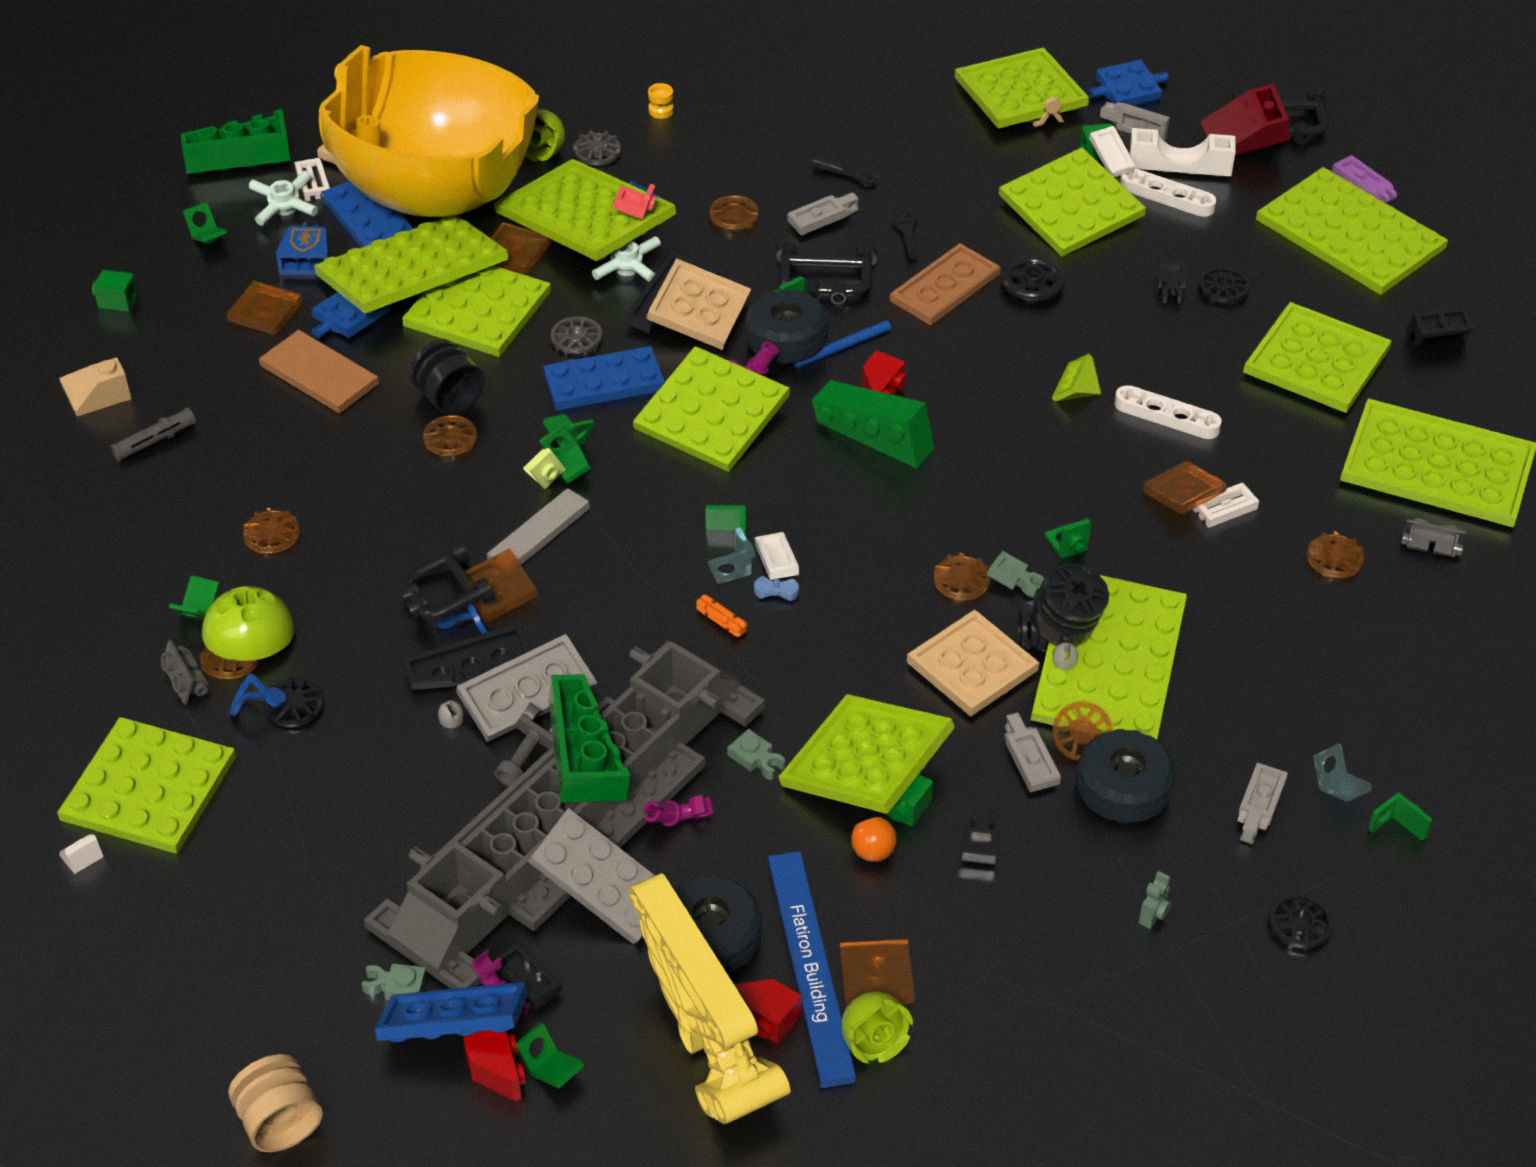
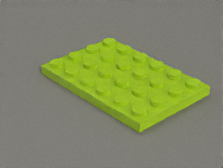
[494,159,677,261]
[1256,167,1448,295]
[314,215,509,314]
[1340,398,1536,528]
[1031,575,1187,740]

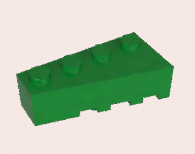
[181,109,291,174]
[812,380,934,468]
[549,674,630,803]

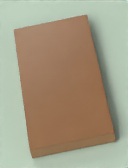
[890,243,1001,326]
[259,330,379,414]

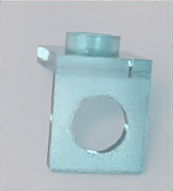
[708,527,755,584]
[1313,744,1372,802]

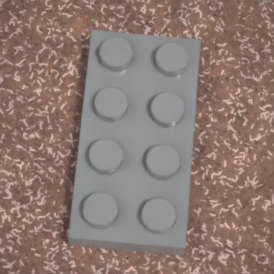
[456,634,598,742]
[527,808,655,944]

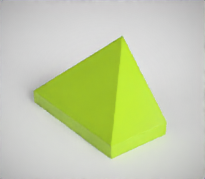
[1052,354,1101,402]

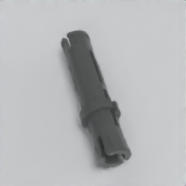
[110,407,196,462]

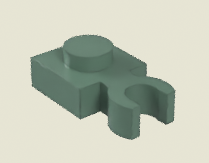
[987,551,1045,597]
[727,729,785,780]
[1139,871,1171,929]
[362,964,427,1000]

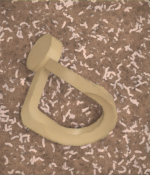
[1031,97,1064,127]

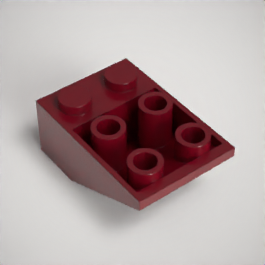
[1201,83,1290,155]

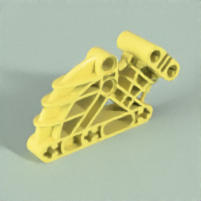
[628,873,791,1124]

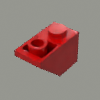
[862,350,907,395]
[734,979,802,1044]
[463,1030,526,1101]

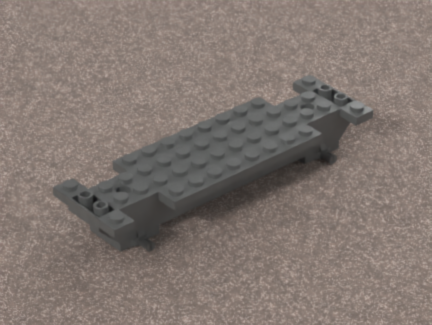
[364,641,765,989]

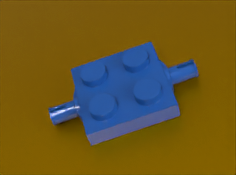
[1088,60,1169,105]
[311,292,390,339]

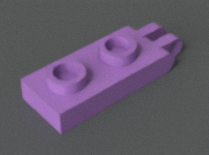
[1332,155,1397,203]

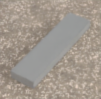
[487,488,590,575]

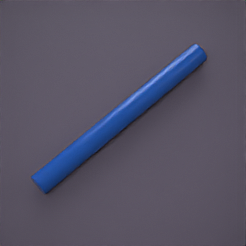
[793,320,891,368]

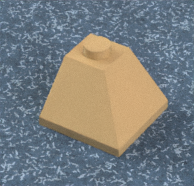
[59,357,131,416]

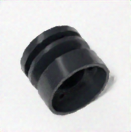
[409,339,485,415]
[1032,563,1110,646]

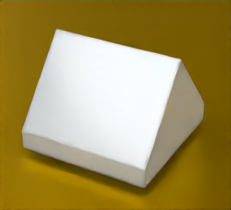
[59,834,104,874]

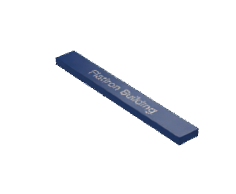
[768,851,856,1088]

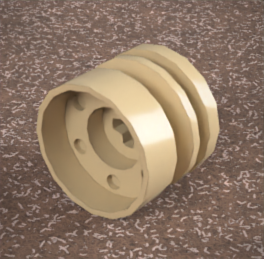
[228,1054,323,1152]

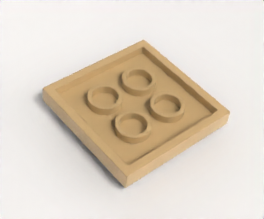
[646,258,751,350]
[907,610,1039,716]

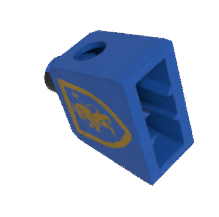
[276,220,330,275]

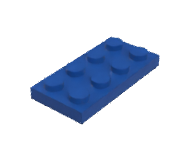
[321,182,413,248]
[543,346,665,411]
[374,982,528,1042]

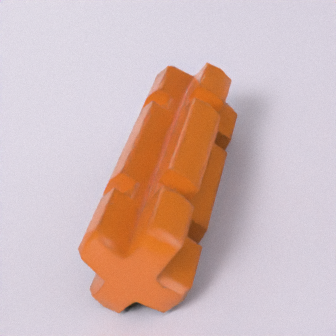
[696,594,748,637]

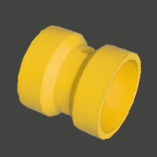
[648,83,674,119]

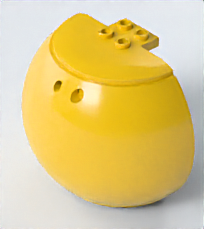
[319,45,539,217]

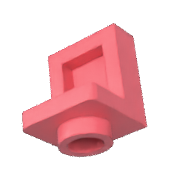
[612,183,657,219]

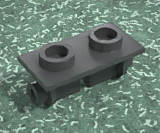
[1401,518,1467,558]
[161,640,209,704]

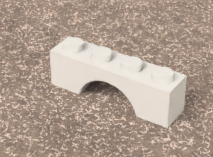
[1129,128,1235,176]

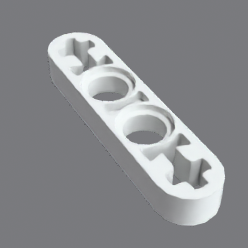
[1120,168,1216,217]
[1114,385,1222,439]

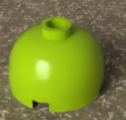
[525,109,565,162]
[841,991,913,1064]

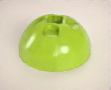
[202,586,295,661]

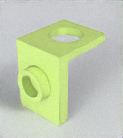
[523,448,566,489]

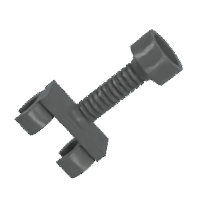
[494,702,554,786]

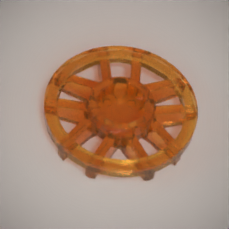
[709,195,758,232]
[423,416,477,459]
[243,508,299,554]
[1307,531,1364,578]
[934,553,990,600]
[200,647,259,679]
[1053,701,1113,761]

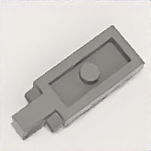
[1100,102,1170,141]
[787,192,859,235]
[1004,713,1061,792]
[1238,763,1288,844]

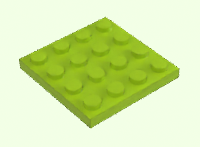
[955,47,1089,128]
[999,147,1146,257]
[402,265,551,357]
[1243,302,1392,413]
[633,346,790,472]
[779,694,955,814]
[57,717,237,854]

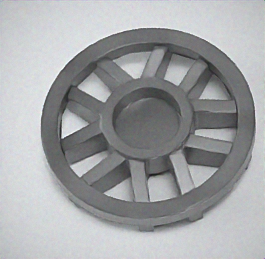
[573,130,621,165]
[551,316,602,356]

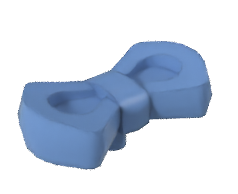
[753,576,799,601]

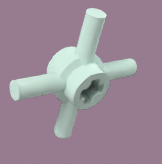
[249,171,318,226]
[592,236,661,282]

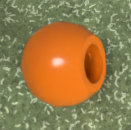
[851,817,897,863]

